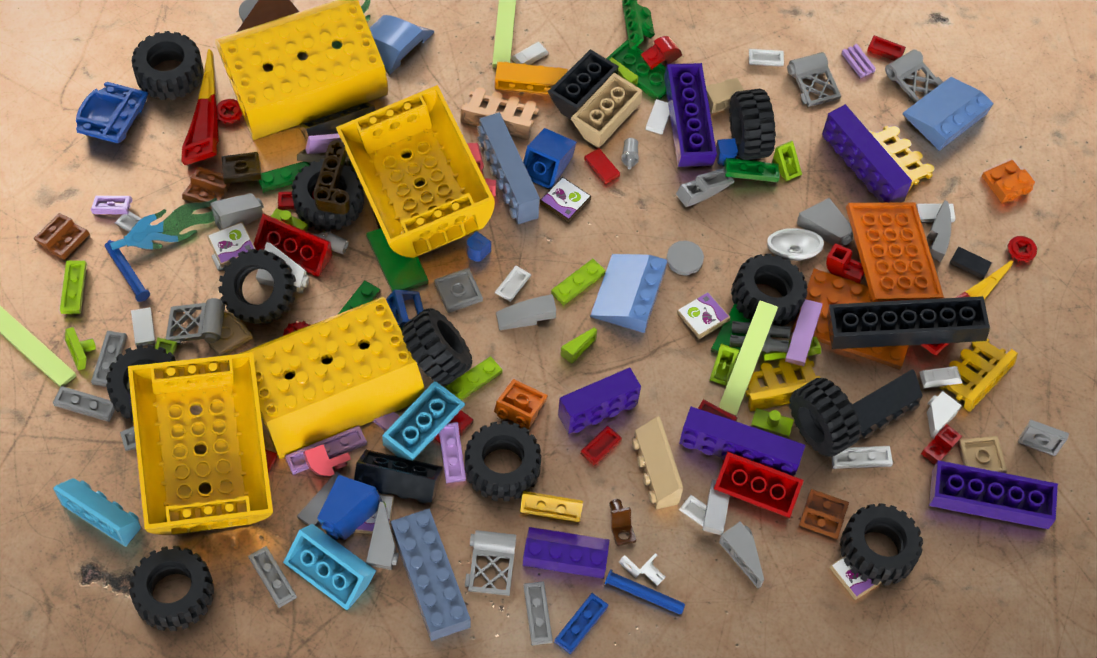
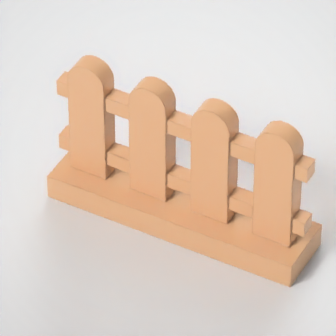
[460,87,539,140]

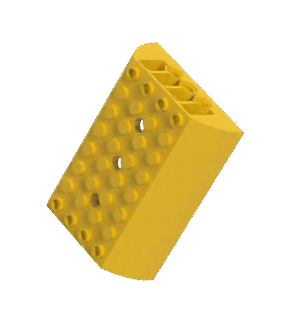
[215,0,388,140]
[336,85,495,258]
[239,297,425,459]
[128,353,273,535]

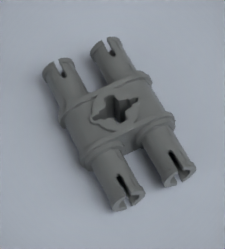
[729,321,790,353]

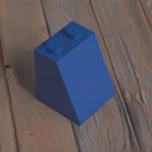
[523,128,577,189]
[317,475,383,540]

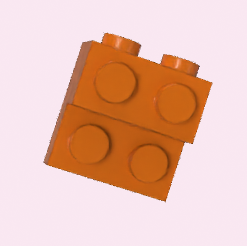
[982,160,1035,203]
[494,379,548,429]

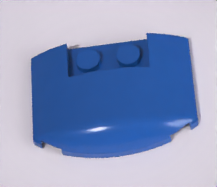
[76,82,148,143]

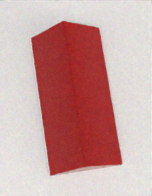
[253,214,332,277]
[714,452,804,518]

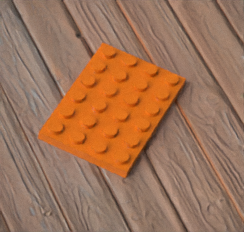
[846,202,944,302]
[791,268,909,370]

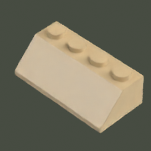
[571,73,643,148]
[632,416,683,509]

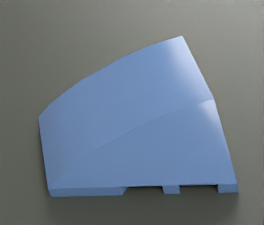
[369,15,434,75]

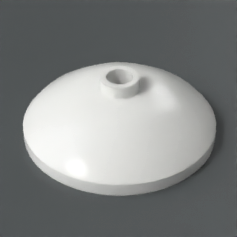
[767,228,824,261]

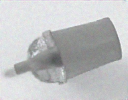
[621,138,639,169]
[314,231,349,254]

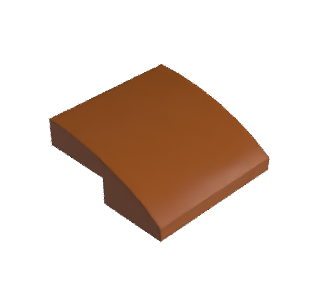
[182,167,231,209]
[33,213,90,260]
[799,489,849,539]

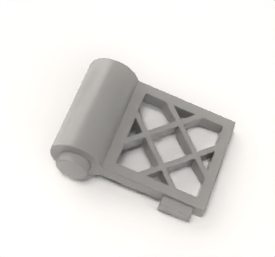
[885,49,943,103]
[787,52,841,107]
[166,298,226,345]
[465,530,516,596]

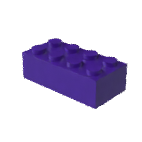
[558,367,641,434]

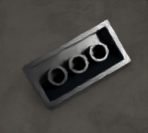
[548,49,619,119]
[300,102,376,141]
[853,369,923,439]
[354,450,443,503]

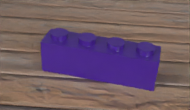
[523,527,610,579]

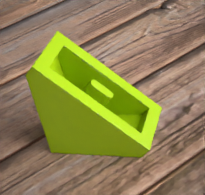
[772,141,802,181]
[710,344,739,386]

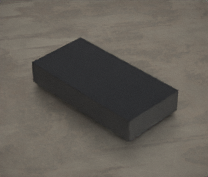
[950,246,992,279]

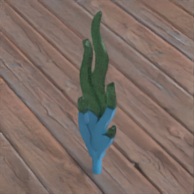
[110,198,217,250]

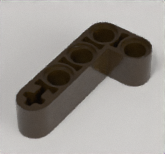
[314,140,350,214]

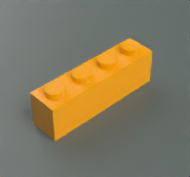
[495,62,568,95]

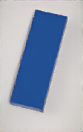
[554,593,609,654]

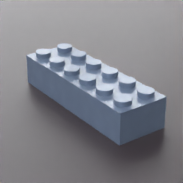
[477,112,540,225]
[390,508,471,641]

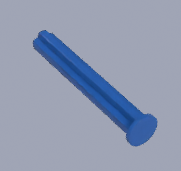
[104,240,150,302]
[604,569,685,615]

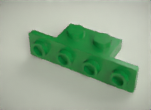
[622,0,655,50]

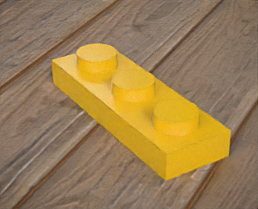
[520,491,583,522]

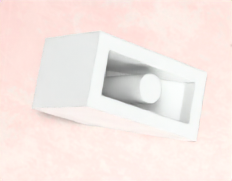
[927,391,962,439]

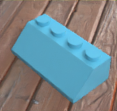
[382,381,465,461]
[53,478,141,547]
[283,524,376,610]

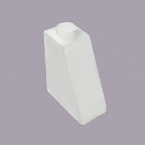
[256,242,309,293]

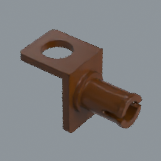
[609,499,636,546]

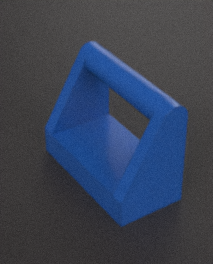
[386,289,424,331]

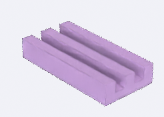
[841,44,876,78]
[91,196,133,214]

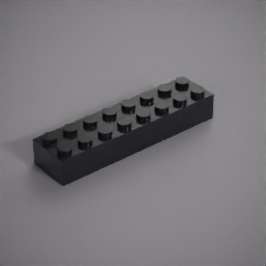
[827,296,990,349]

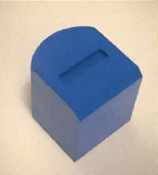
[716,138,738,166]
[467,231,491,262]

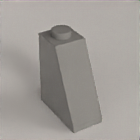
[210,193,264,230]
[797,198,853,246]

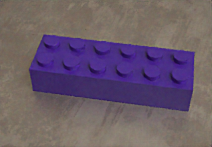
[664,63,717,167]
[822,104,912,203]
[679,406,805,477]
[929,460,1058,529]

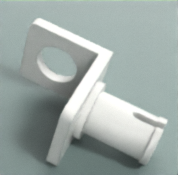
[619,553,666,586]

